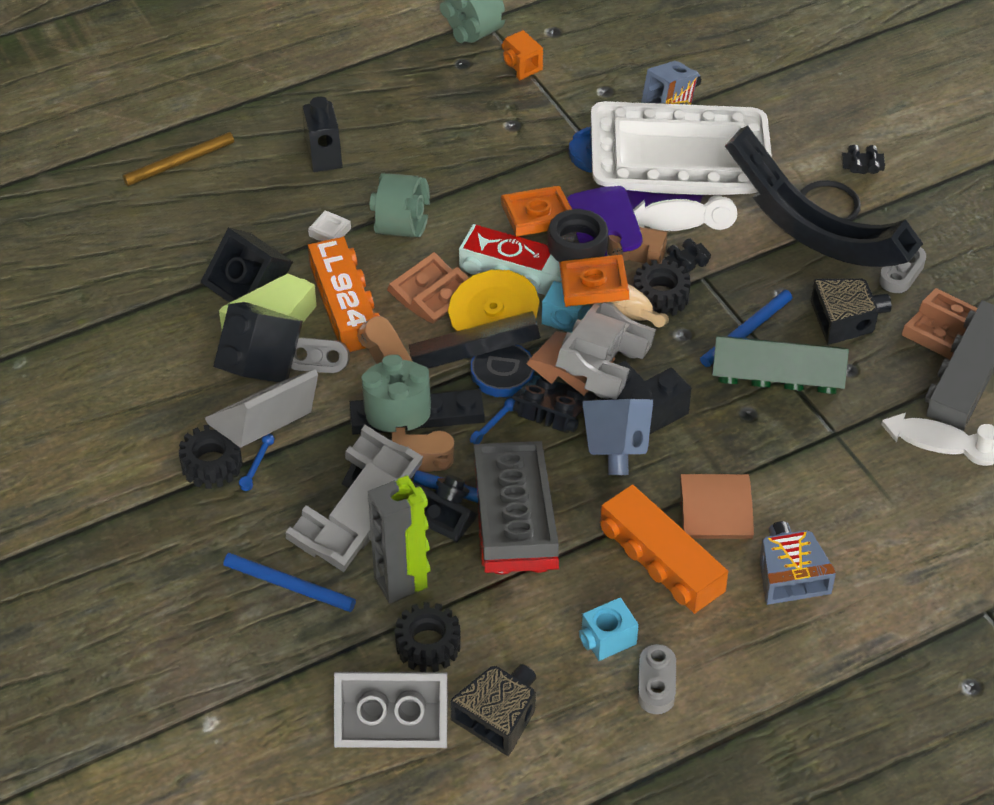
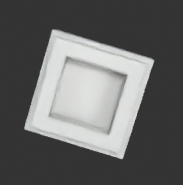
[308,210,351,241]

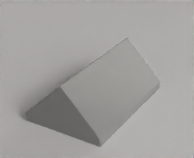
[205,369,318,448]
[334,672,448,748]

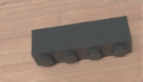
[925,300,994,432]

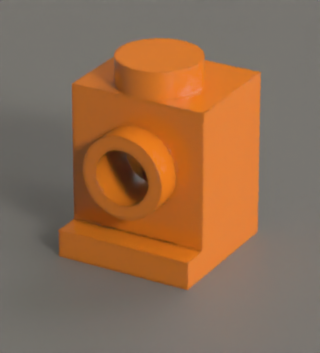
[501,30,543,80]

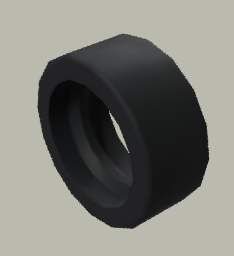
[548,209,608,262]

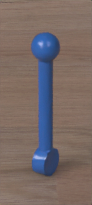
[470,398,515,444]
[239,433,275,491]

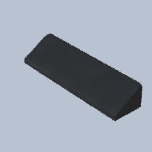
[409,311,541,369]
[342,463,478,542]

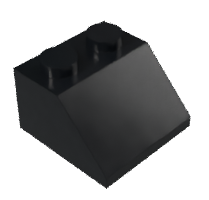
[201,227,293,303]
[213,302,303,382]

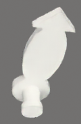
[633,195,737,231]
[881,412,994,466]

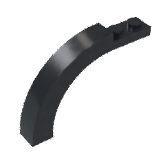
[725,125,923,267]

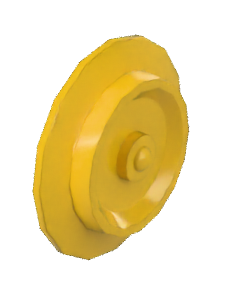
[448,270,540,331]

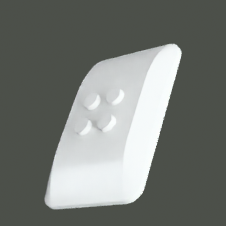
[591,101,772,195]

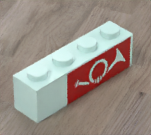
[459,224,562,295]

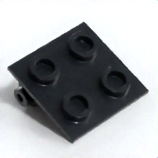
[512,375,596,433]

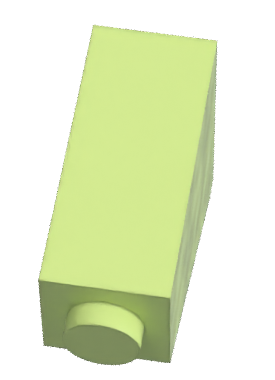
[219,273,317,329]

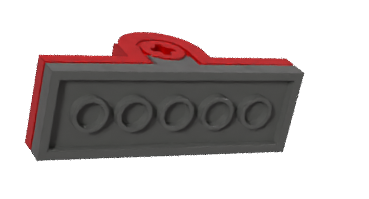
[474,441,559,575]

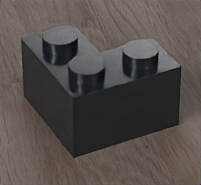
[597,361,692,434]

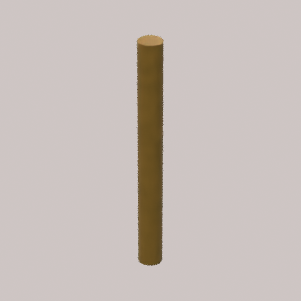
[123,132,234,186]

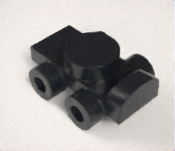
[841,144,885,174]
[664,238,711,273]

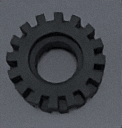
[633,259,691,316]
[179,425,242,489]
[395,602,461,672]

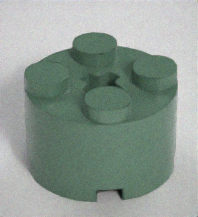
[440,0,505,43]
[369,173,430,237]
[361,355,431,432]

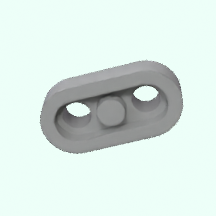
[879,247,926,293]
[291,338,350,373]
[638,644,676,714]

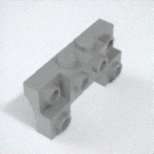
[556,302,656,400]
[286,425,423,572]

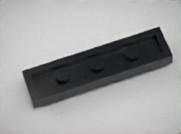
[349,389,485,435]

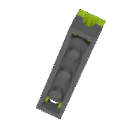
[368,475,430,604]

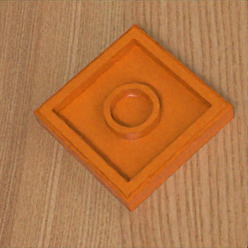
[501,186,572,237]
[559,255,630,307]

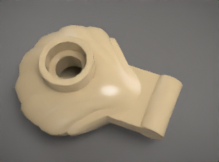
[612,284,669,328]

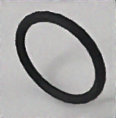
[800,180,861,221]

